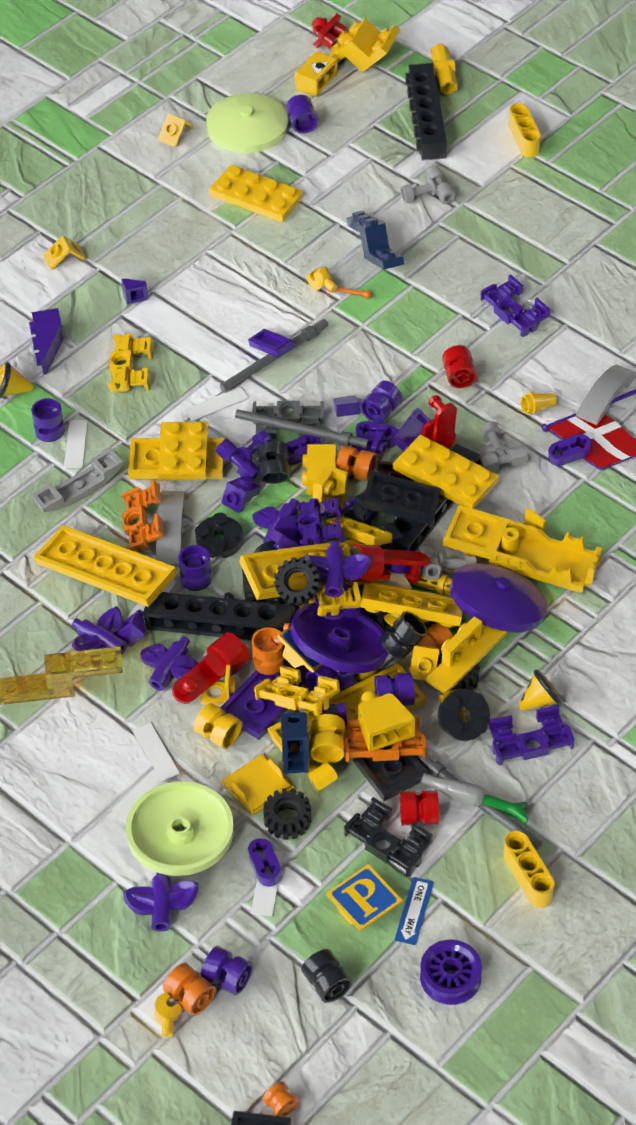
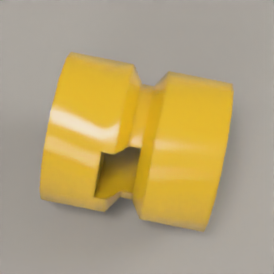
[194,703,243,750]
[310,714,345,764]

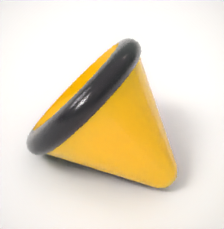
[0,361,34,398]
[519,669,563,711]

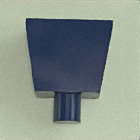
[281,709,310,774]

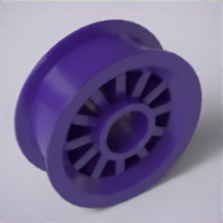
[420,939,482,1005]

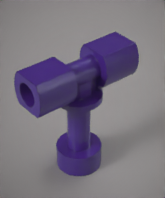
[215,431,272,480]

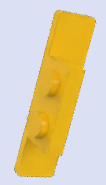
[427,616,507,694]

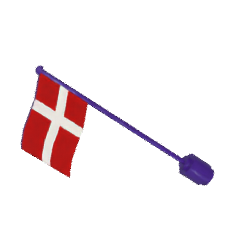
[541,389,636,470]

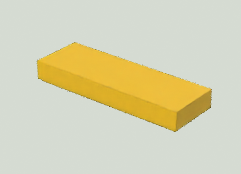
[324,516,392,545]

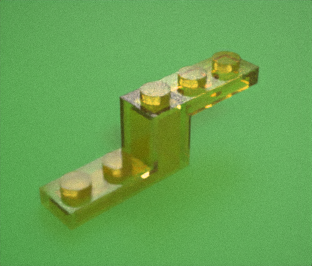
[0,647,123,705]

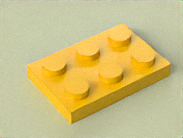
[158,422,208,481]

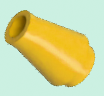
[520,392,556,415]

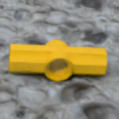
[431,43,457,95]

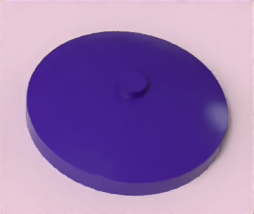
[450,563,547,632]
[290,603,389,673]

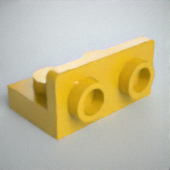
[313,464,348,517]

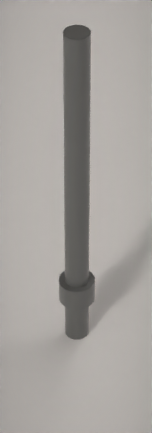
[220,319,328,392]
[235,409,369,449]
[415,755,542,850]

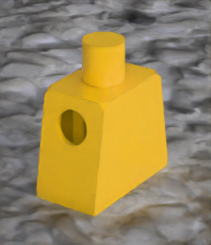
[358,691,415,752]

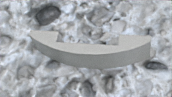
[576,365,636,425]
[31,448,124,512]
[156,491,185,567]

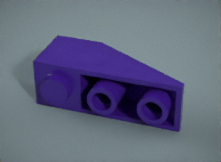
[29,308,63,375]

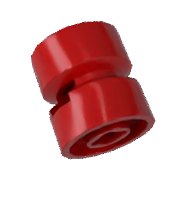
[442,345,477,389]
[400,790,439,826]

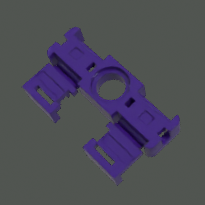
[480,274,550,337]
[297,497,344,546]
[489,705,575,765]

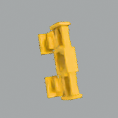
[108,333,153,392]
[305,545,361,616]
[254,666,340,716]

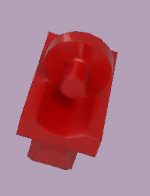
[312,13,347,49]

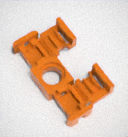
[121,479,165,553]
[344,716,426,762]

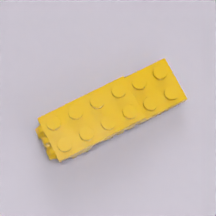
[443,505,602,593]

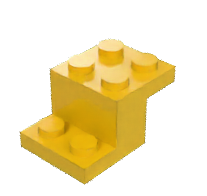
[330,18,400,73]

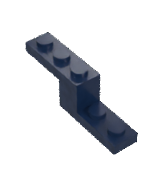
[346,211,405,270]

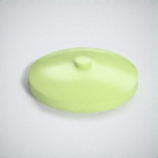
[206,93,288,153]
[126,781,234,876]

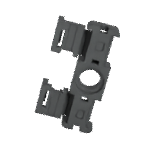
[252,401,324,439]

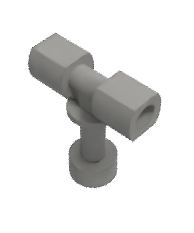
[400,165,455,204]
[480,421,528,472]
[418,544,477,580]

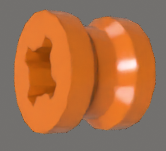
[262,1081,299,1117]

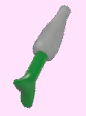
[421,773,528,824]

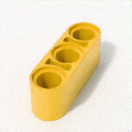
[509,103,541,157]
[503,831,555,908]

